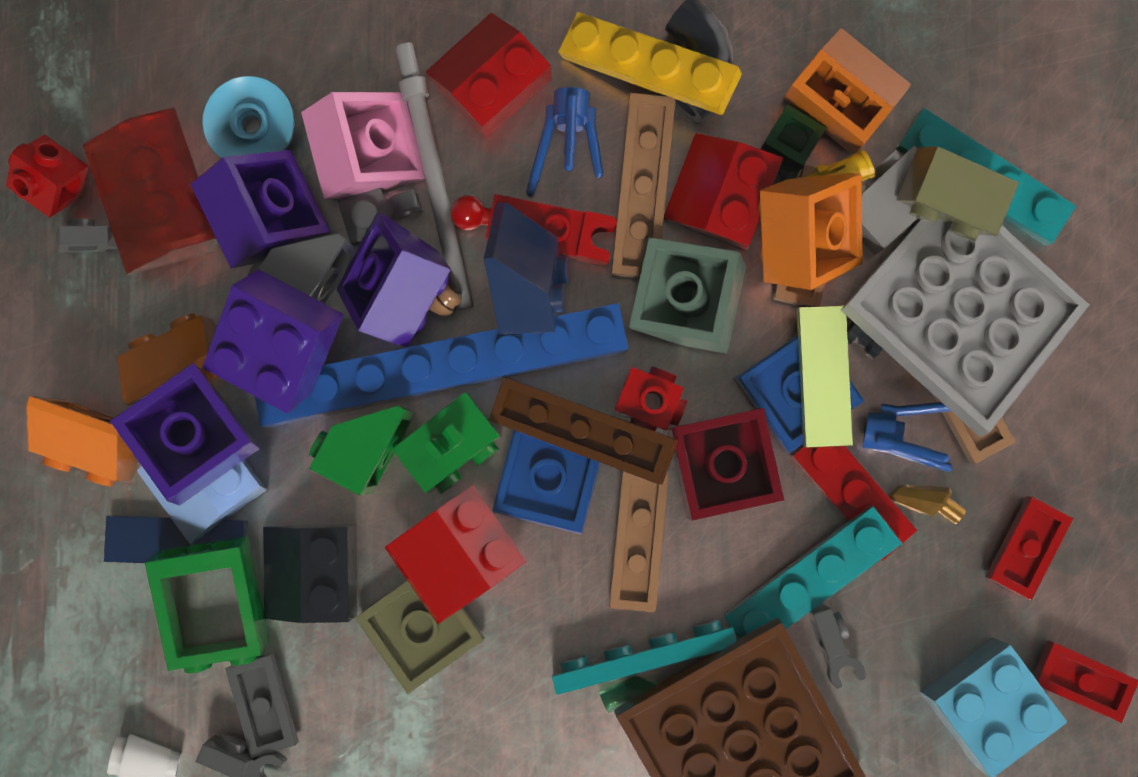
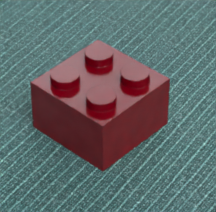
[668,408,785,521]

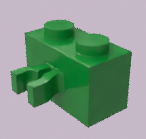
[392,392,502,494]

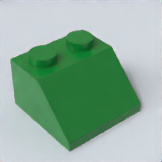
[309,406,416,496]

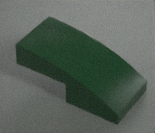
[760,104,827,185]

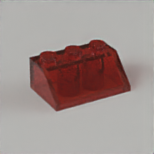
[83,107,218,276]

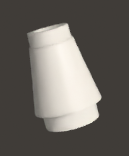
[107,734,182,777]

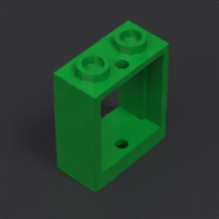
[145,535,269,673]

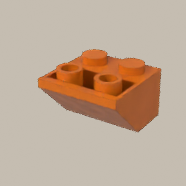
[783,28,912,155]

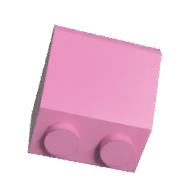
[301,92,425,200]

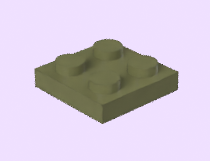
[355,581,485,694]

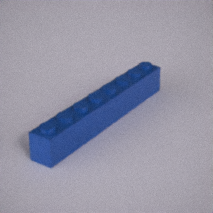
[254,303,629,427]

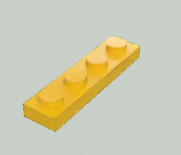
[558,12,742,115]

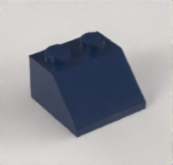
[484,202,570,335]

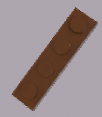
[489,377,678,484]

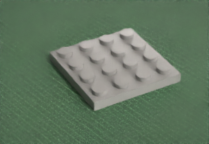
[841,219,1090,437]

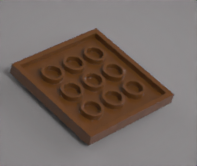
[614,617,866,777]

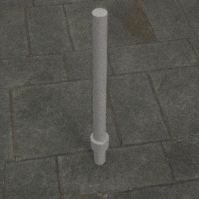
[395,42,473,311]

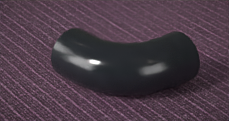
[665,0,735,123]

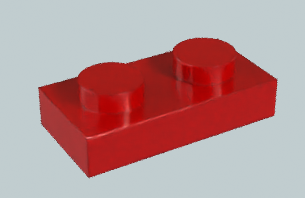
[985,496,1074,601]
[1033,640,1138,723]

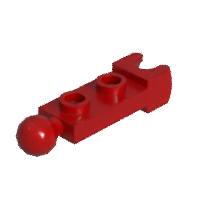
[450,194,617,266]

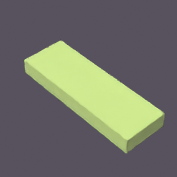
[797,306,853,447]

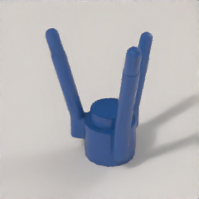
[526,87,603,196]
[862,402,953,472]

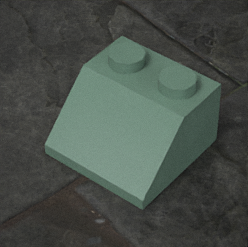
[629,238,746,354]

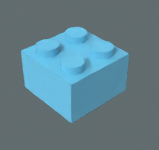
[920,638,1067,777]

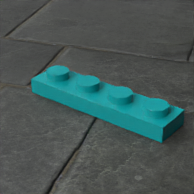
[895,108,1077,246]
[724,504,902,638]
[552,620,737,695]

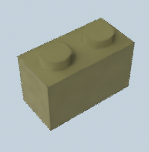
[896,146,1019,241]

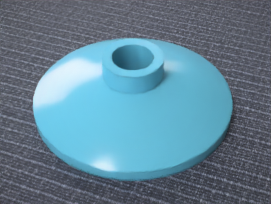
[202,76,295,158]

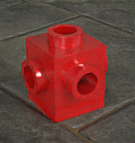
[6,134,89,218]
[613,366,688,432]

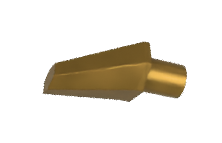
[888,484,966,524]

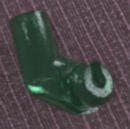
[599,676,658,714]

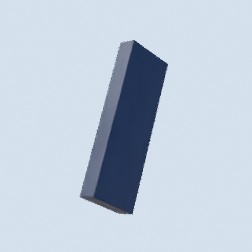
[104,515,248,563]

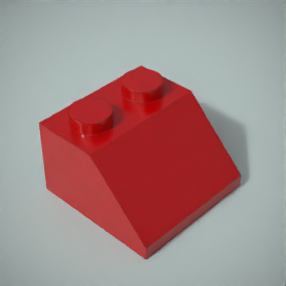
[425,12,552,140]
[664,133,783,251]
[384,485,526,624]

